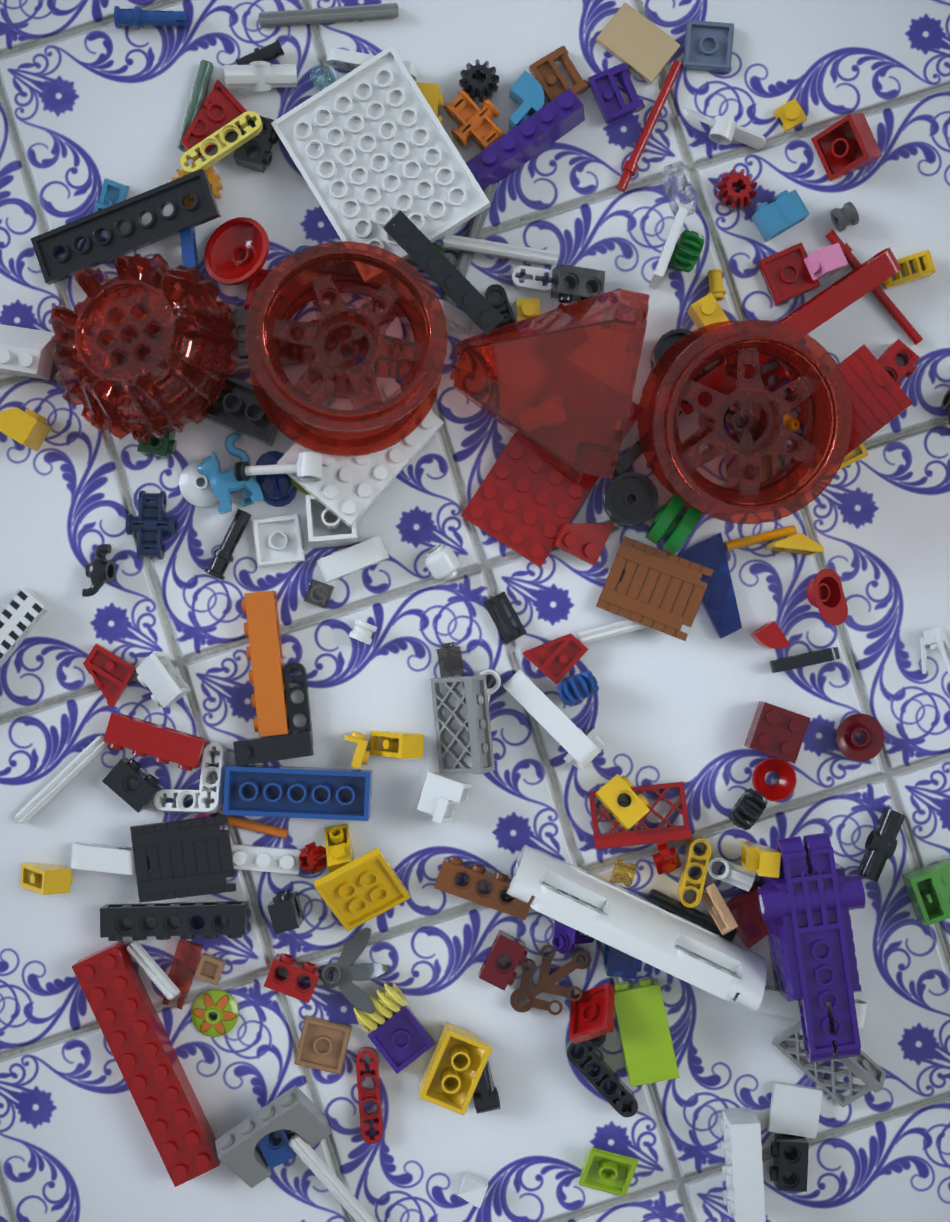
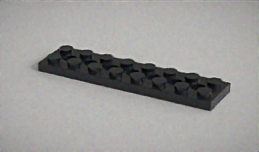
[31,169,221,285]

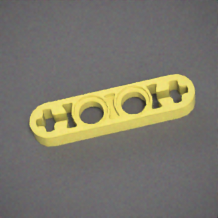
[180,111,263,175]

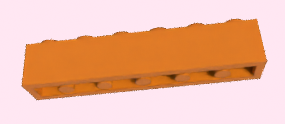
[241,591,290,737]

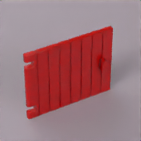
[788,344,913,465]

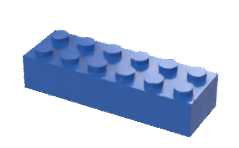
[223,764,373,821]

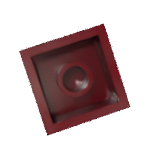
[744,701,811,764]

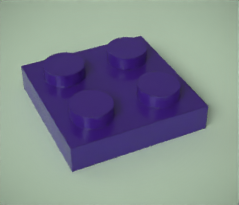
[368,1006,435,1074]

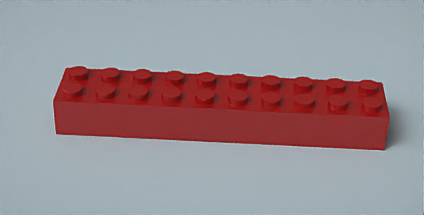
[71,940,221,1187]

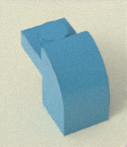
[509,71,544,130]

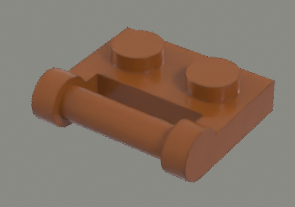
[529,46,590,103]

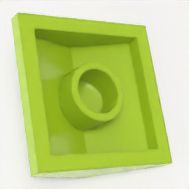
[579,1147,638,1197]

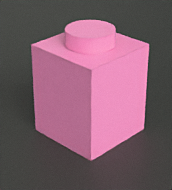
[804,243,848,281]

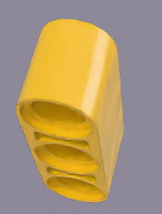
[677,836,712,908]

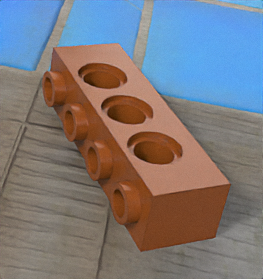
[434,856,533,920]

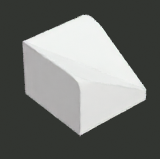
[457,1172,488,1208]

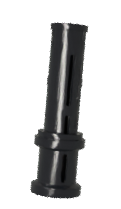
[204,509,252,581]

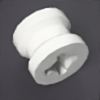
[349,619,378,645]

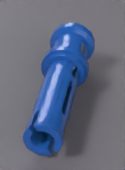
[114,6,188,29]

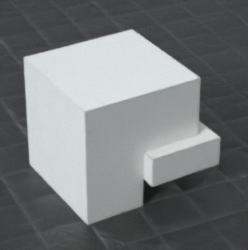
[417,772,472,823]

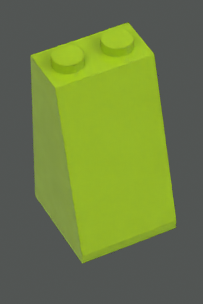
[614,977,680,1087]

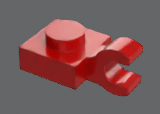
[652,840,681,875]

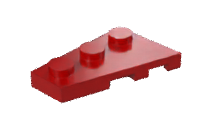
[181,79,247,159]

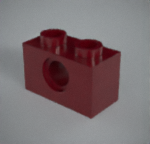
[479,930,528,991]

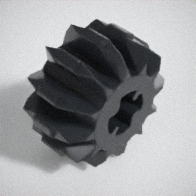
[459,59,499,103]
[729,788,767,830]

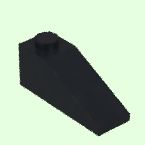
[233,731,314,766]

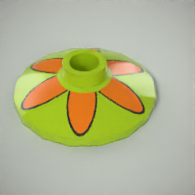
[191,989,239,1037]

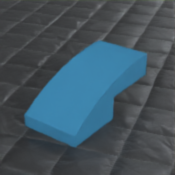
[93,178,130,231]

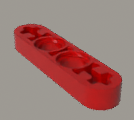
[356,1046,383,1144]

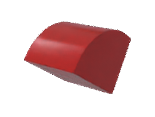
[750,621,790,649]

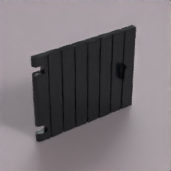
[130,815,236,903]

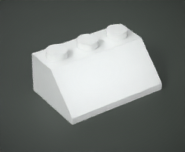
[0,324,58,380]

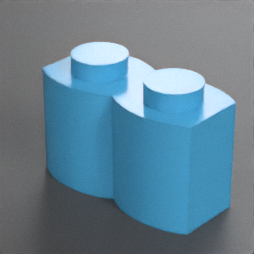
[751,190,810,242]

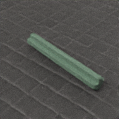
[177,60,214,152]

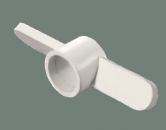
[682,107,766,149]

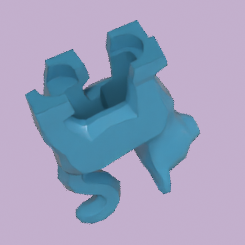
[197,432,264,514]

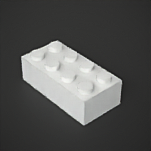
[719,1107,766,1222]

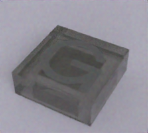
[304,579,334,609]

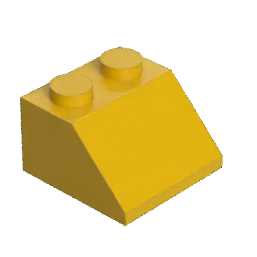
[0,408,52,452]

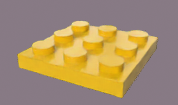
[314,848,410,932]

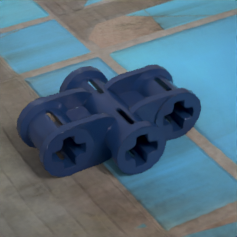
[126,490,178,560]

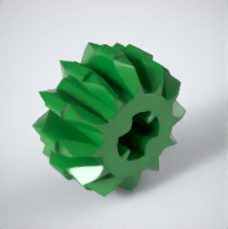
[670,230,704,273]

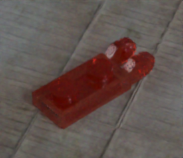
[162,939,204,1010]

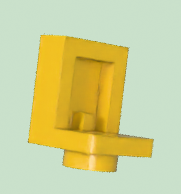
[344,731,371,769]

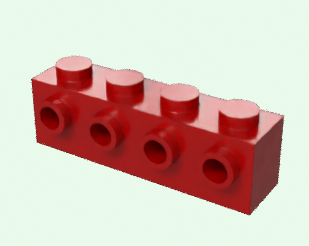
[103,712,208,771]

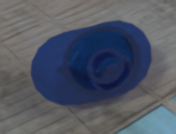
[255,451,297,507]

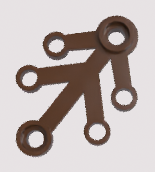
[510,945,592,1015]

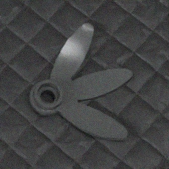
[321,927,389,1014]

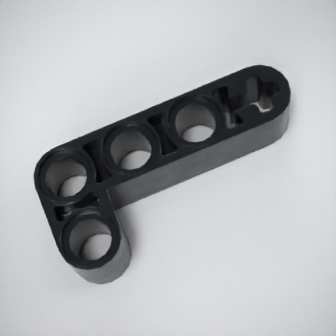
[565,1034,638,1118]

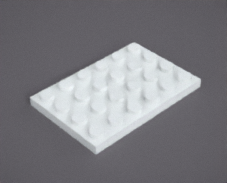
[277,362,444,527]

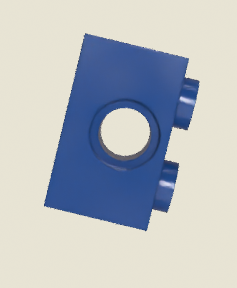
[257,1130,297,1169]

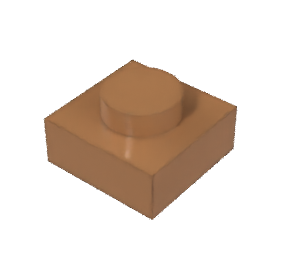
[194,953,226,985]

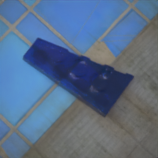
[677,533,742,639]

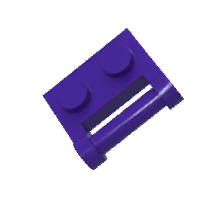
[588,63,645,124]

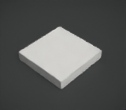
[252,514,305,567]
[767,1081,823,1139]

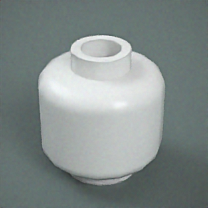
[425,544,460,581]

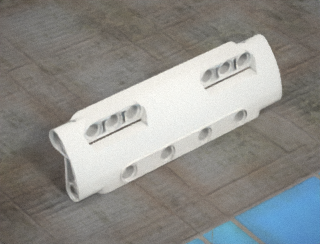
[507,844,767,1011]

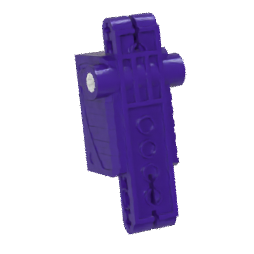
[758,833,865,1063]

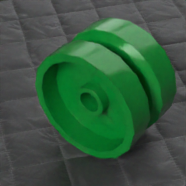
[645,493,703,555]

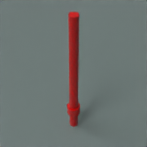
[616,60,683,192]
[825,230,923,345]

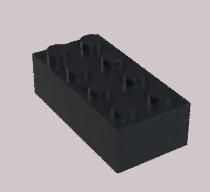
[179,362,289,447]

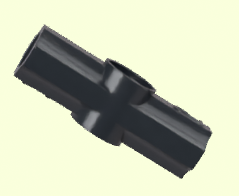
[857,807,905,882]

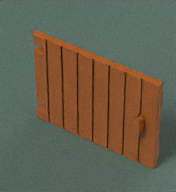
[596,536,714,641]

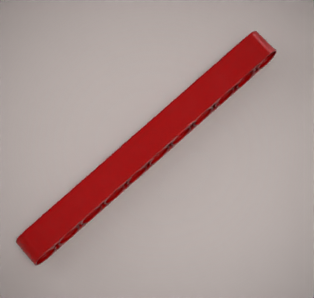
[673,248,902,415]

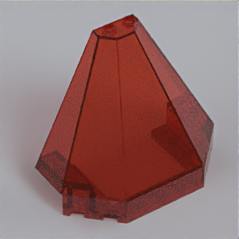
[450,288,650,484]

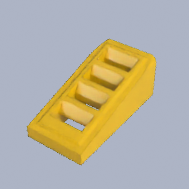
[883,250,936,289]

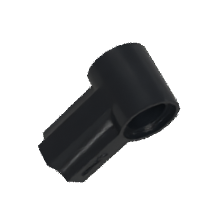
[473,1061,501,1114]

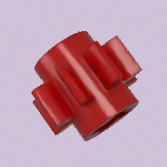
[298,842,327,874]

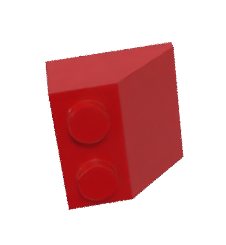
[811,113,882,182]

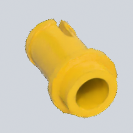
[707,269,726,301]

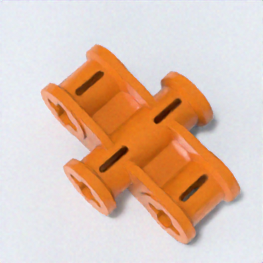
[443,90,505,151]

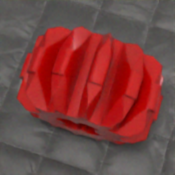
[717,169,757,211]

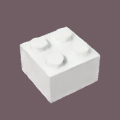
[305,495,358,549]

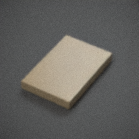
[595,2,681,85]

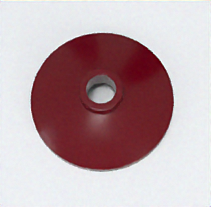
[836,713,885,761]

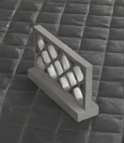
[430,674,495,774]
[772,1020,886,1107]

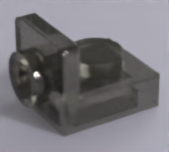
[436,642,464,677]

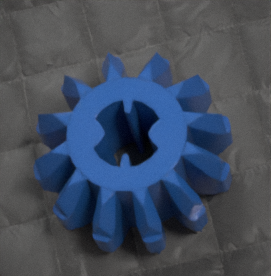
[557,671,599,705]

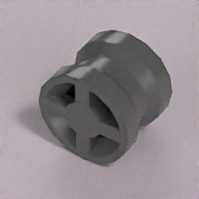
[830,202,859,232]

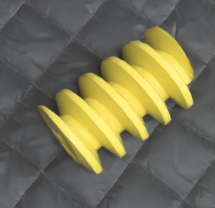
[353,983,408,1033]

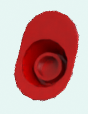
[806,569,848,625]

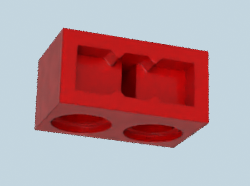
[874,339,920,388]
[264,953,322,1003]

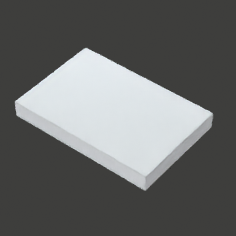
[649,207,688,289]

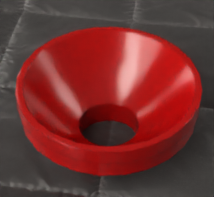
[752,757,797,801]

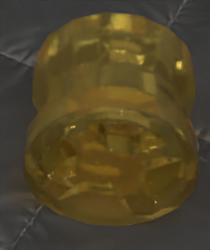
[611,858,636,887]

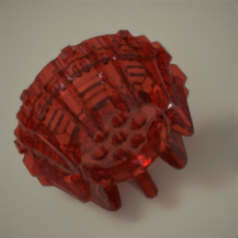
[50,254,238,442]

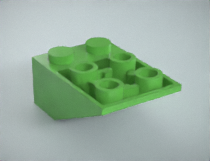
[902,859,950,926]

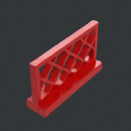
[588,782,692,850]

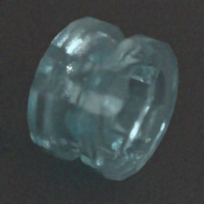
[310,65,332,90]

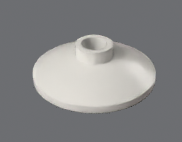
[179,460,224,507]

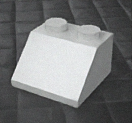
[135,652,192,708]

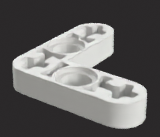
[154,743,228,814]

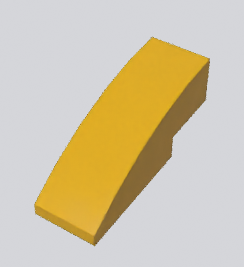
[740,841,781,878]

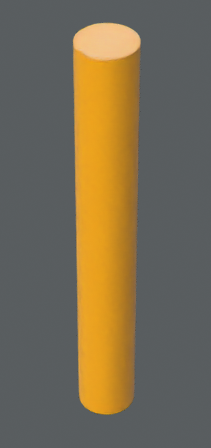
[725,525,797,551]

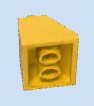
[418,1021,493,1116]

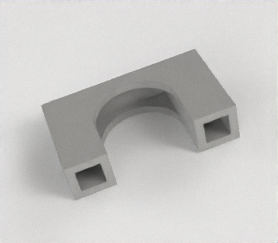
[215,1085,331,1188]

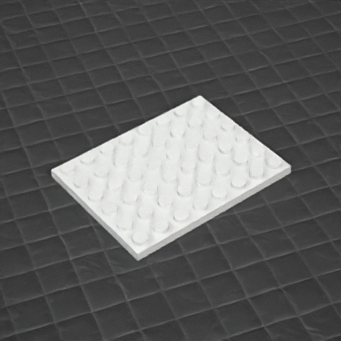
[271,45,491,283]

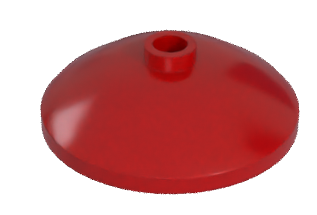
[204,217,269,286]

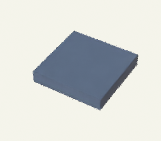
[683,20,734,73]

